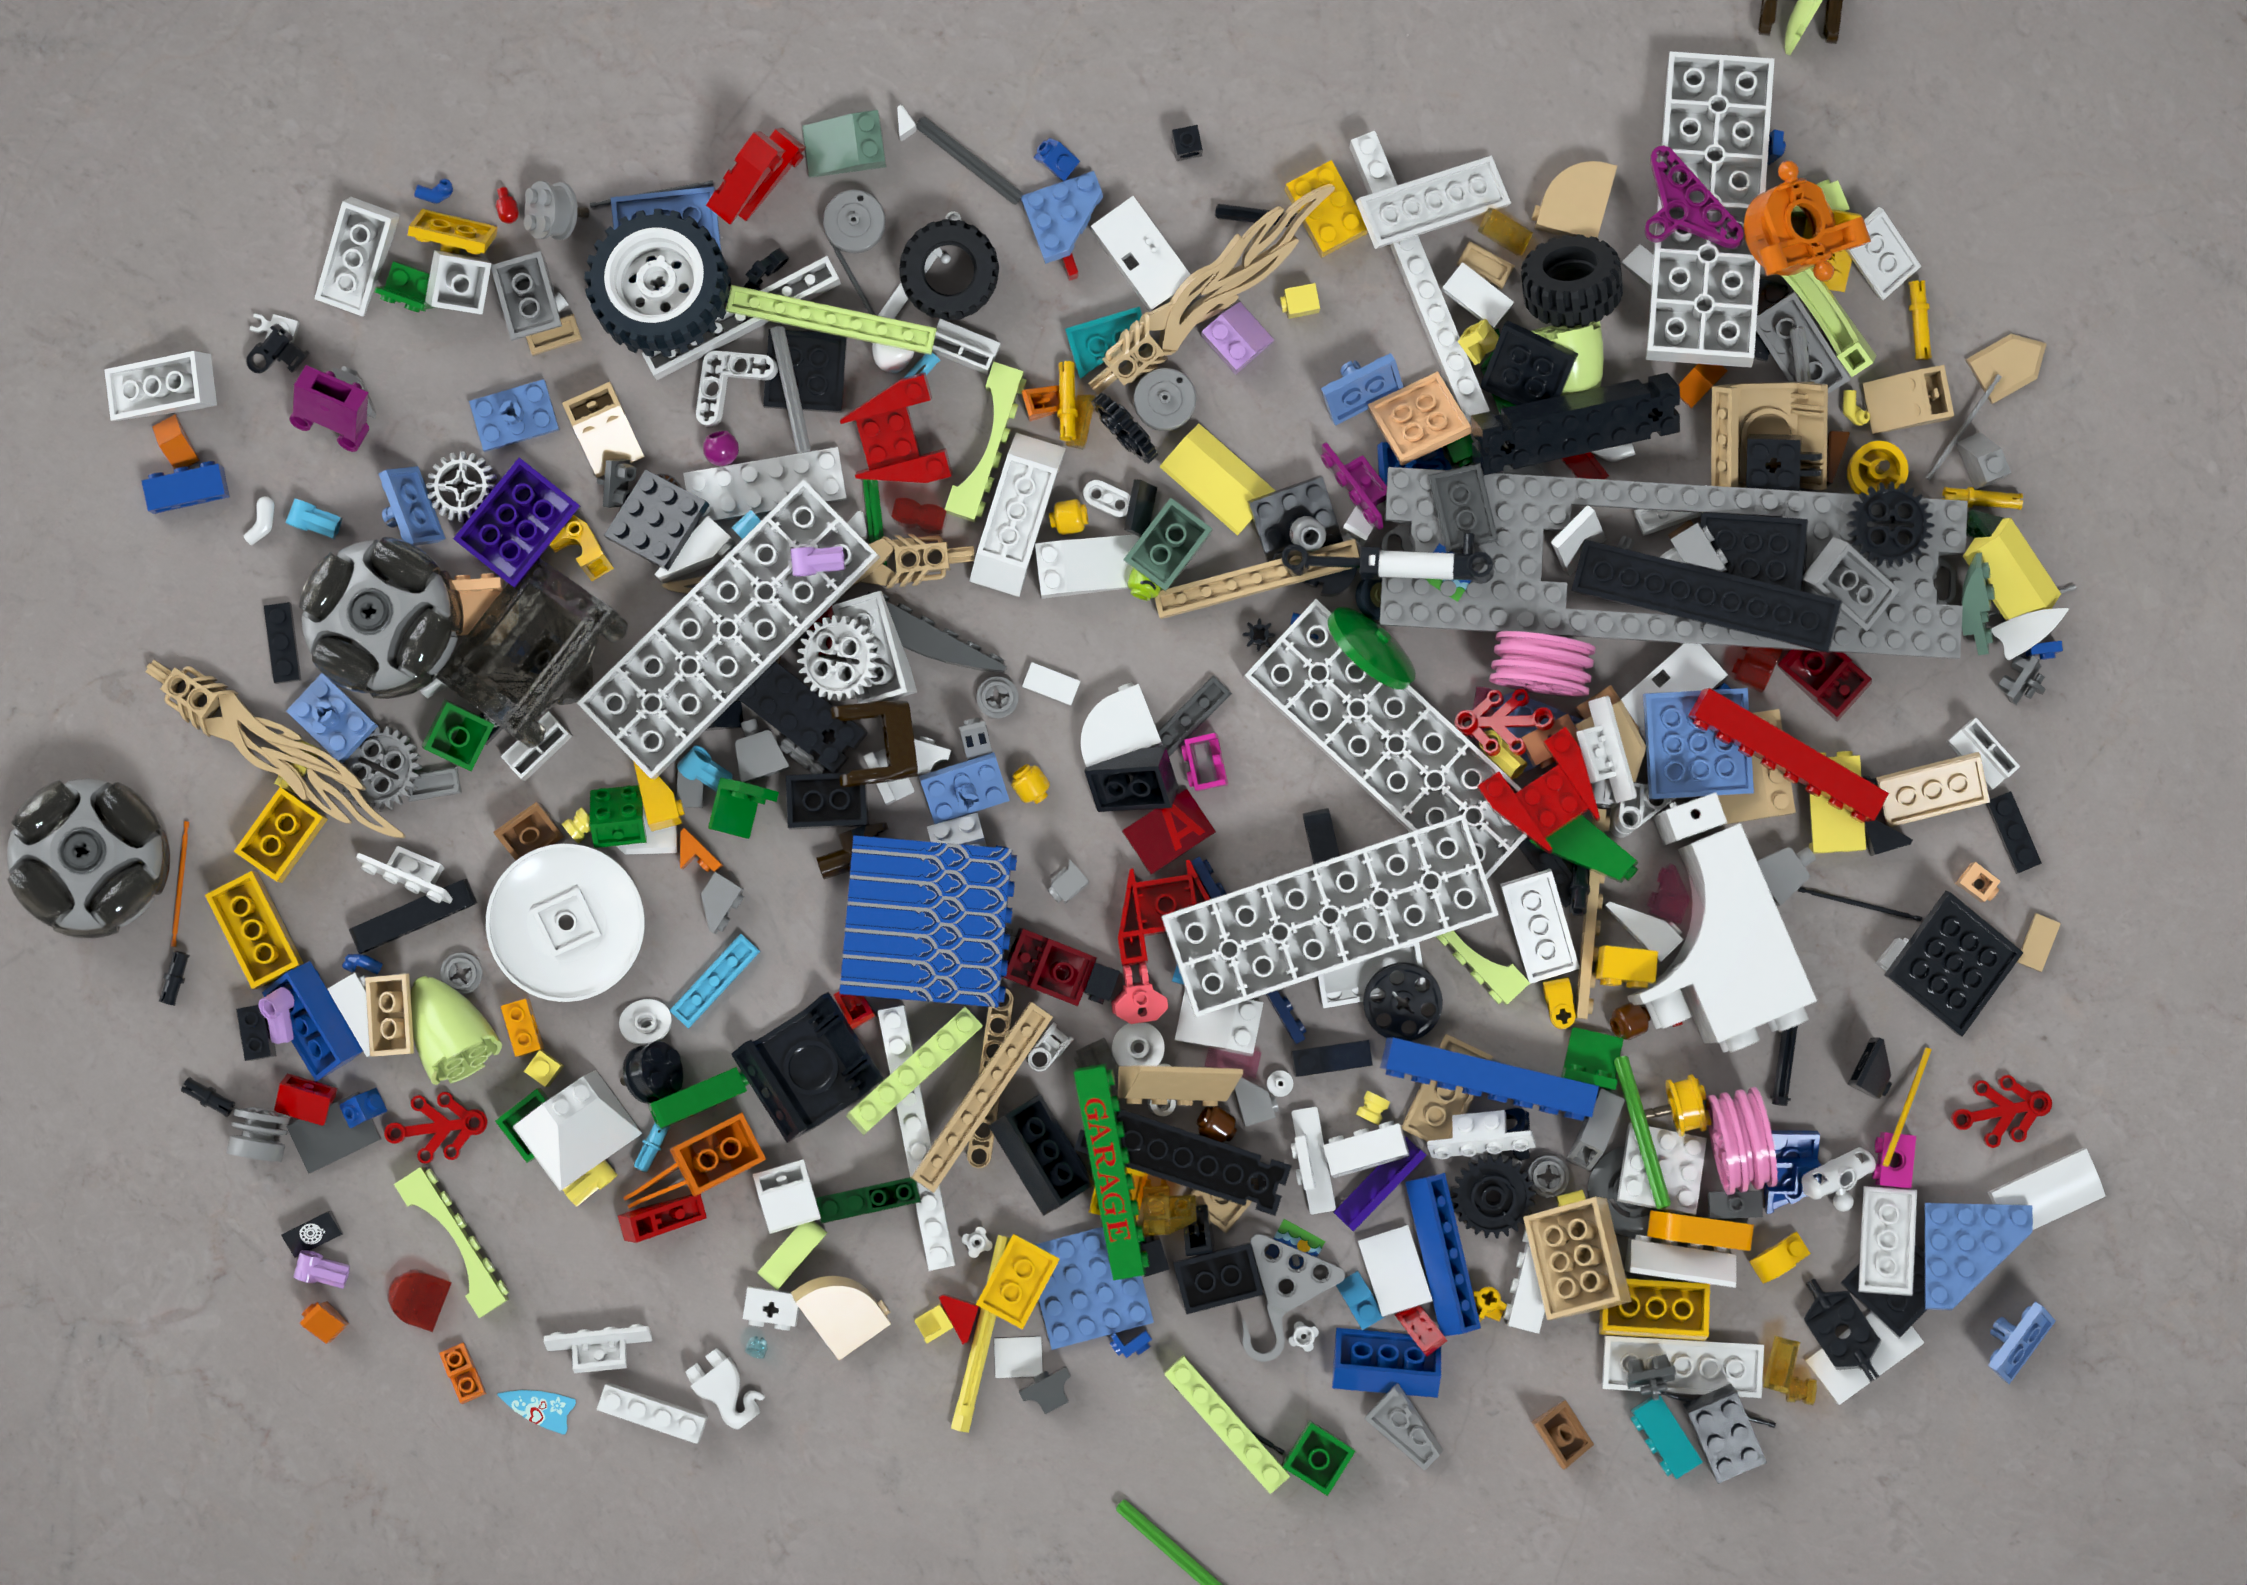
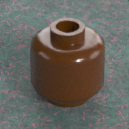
[1610,1002,1651,1040]
[1196,1106,1237,1143]

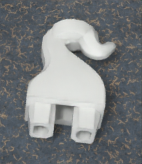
[685,1348,765,1430]

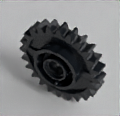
[1451,1153,1536,1239]

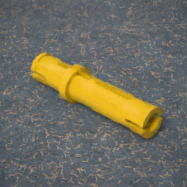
[1908,280,1932,360]
[1057,361,1078,441]
[1942,487,2023,510]

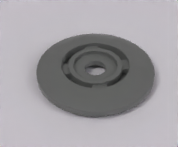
[1587,1146,1674,1238]

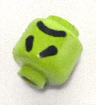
[1127,568,1161,601]

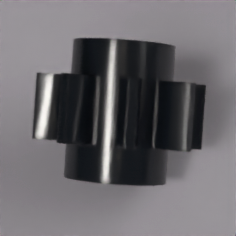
[1242,618,1275,652]

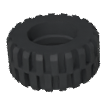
[899,219,999,321]
[1521,234,1623,328]

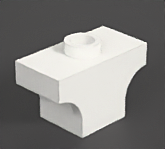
[914,736,952,775]

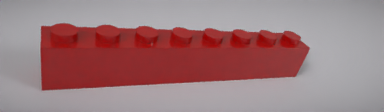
[1688,688,1889,823]

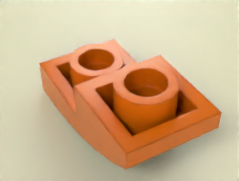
[439,1343,486,1404]

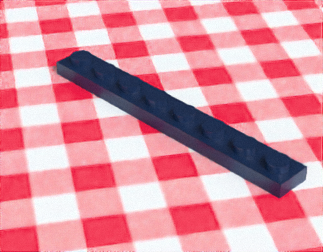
[1191,856,1307,1044]

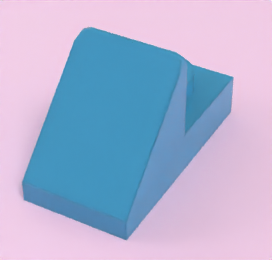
[1336,1271,1384,1330]

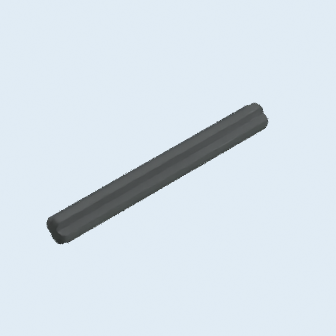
[916,116,1023,205]

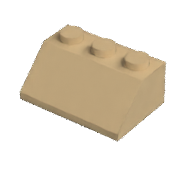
[365,974,414,1057]

